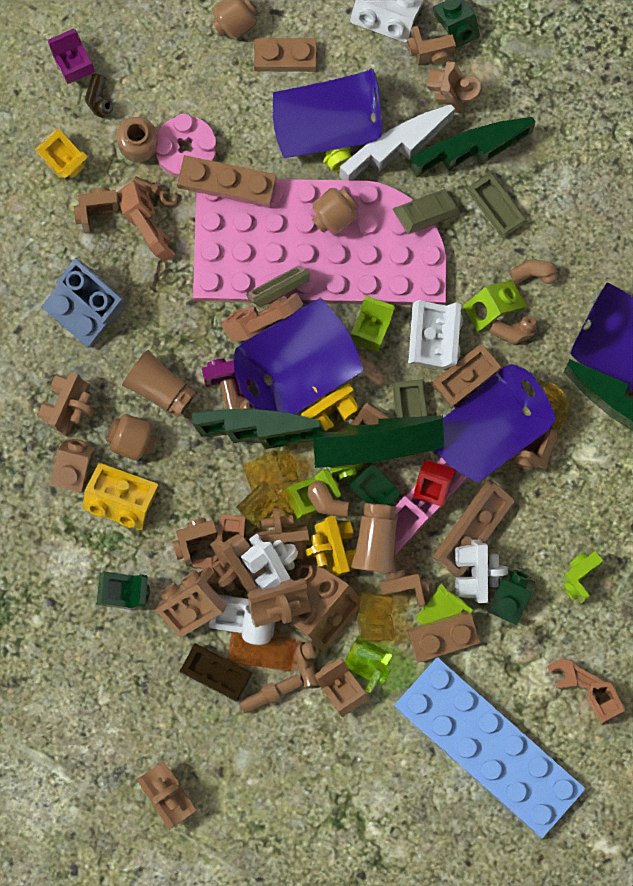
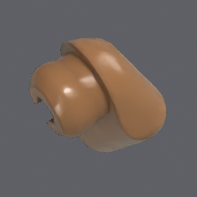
[509,259,558,284]
[489,316,537,344]
[220,378,255,409]
[308,480,349,518]
[295,641,319,688]

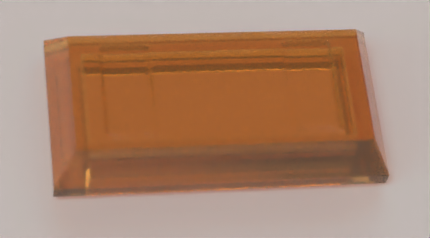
[227,632,296,672]

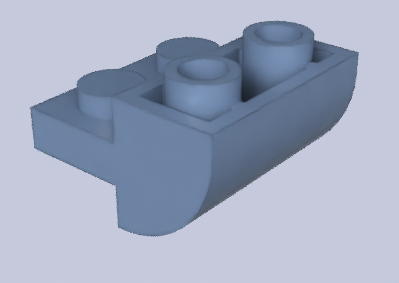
[41,258,126,348]

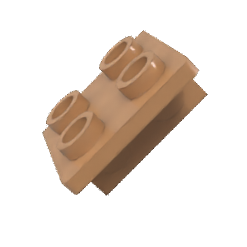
[289,557,364,653]

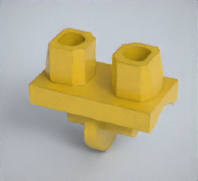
[301,383,359,432]
[305,516,356,578]

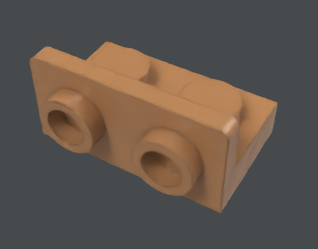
[155,567,228,638]

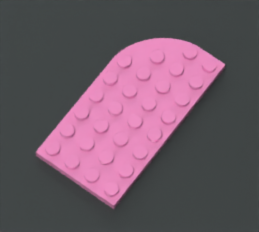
[193,179,446,305]

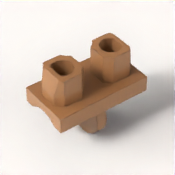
[427,62,482,113]
[38,372,95,437]
[249,508,309,558]
[209,534,266,594]
[247,579,311,628]
[136,761,197,830]

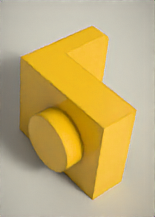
[34,129,88,178]

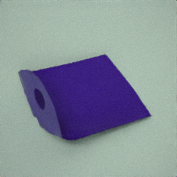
[273,68,382,158]
[570,282,633,391]
[234,297,364,414]
[436,364,555,483]

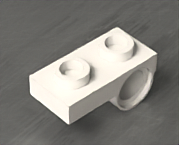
[209,594,275,645]

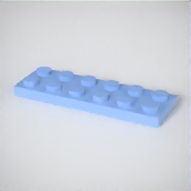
[393,657,585,839]

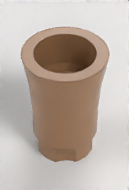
[122,350,196,418]
[351,503,397,573]

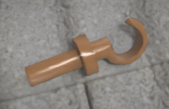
[133,176,178,207]

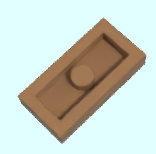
[254,38,316,72]
[432,343,502,409]
[407,611,480,663]

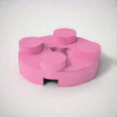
[155,114,216,178]

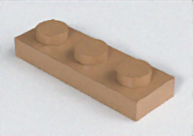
[177,155,276,207]
[432,480,515,577]

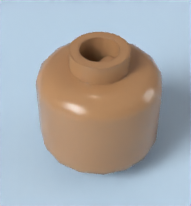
[211,0,259,39]
[117,117,158,162]
[312,188,359,234]
[106,414,156,460]

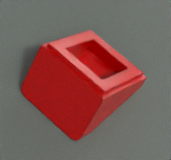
[413,460,455,507]

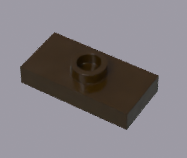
[179,643,253,703]

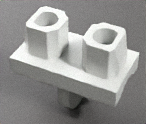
[241,534,298,590]
[455,539,508,603]

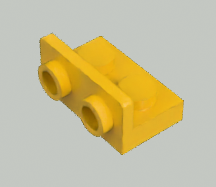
[82,463,159,530]

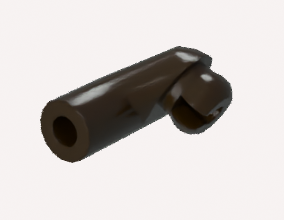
[85,74,114,118]

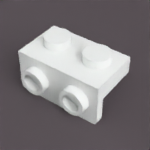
[350,0,423,42]
[408,300,463,370]

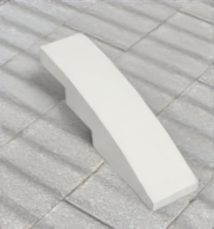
[339,104,455,181]

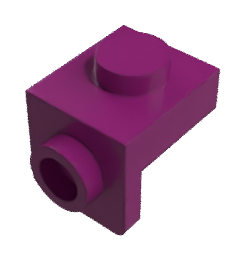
[48,29,96,85]
[202,359,251,397]

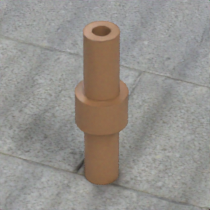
[239,674,303,714]

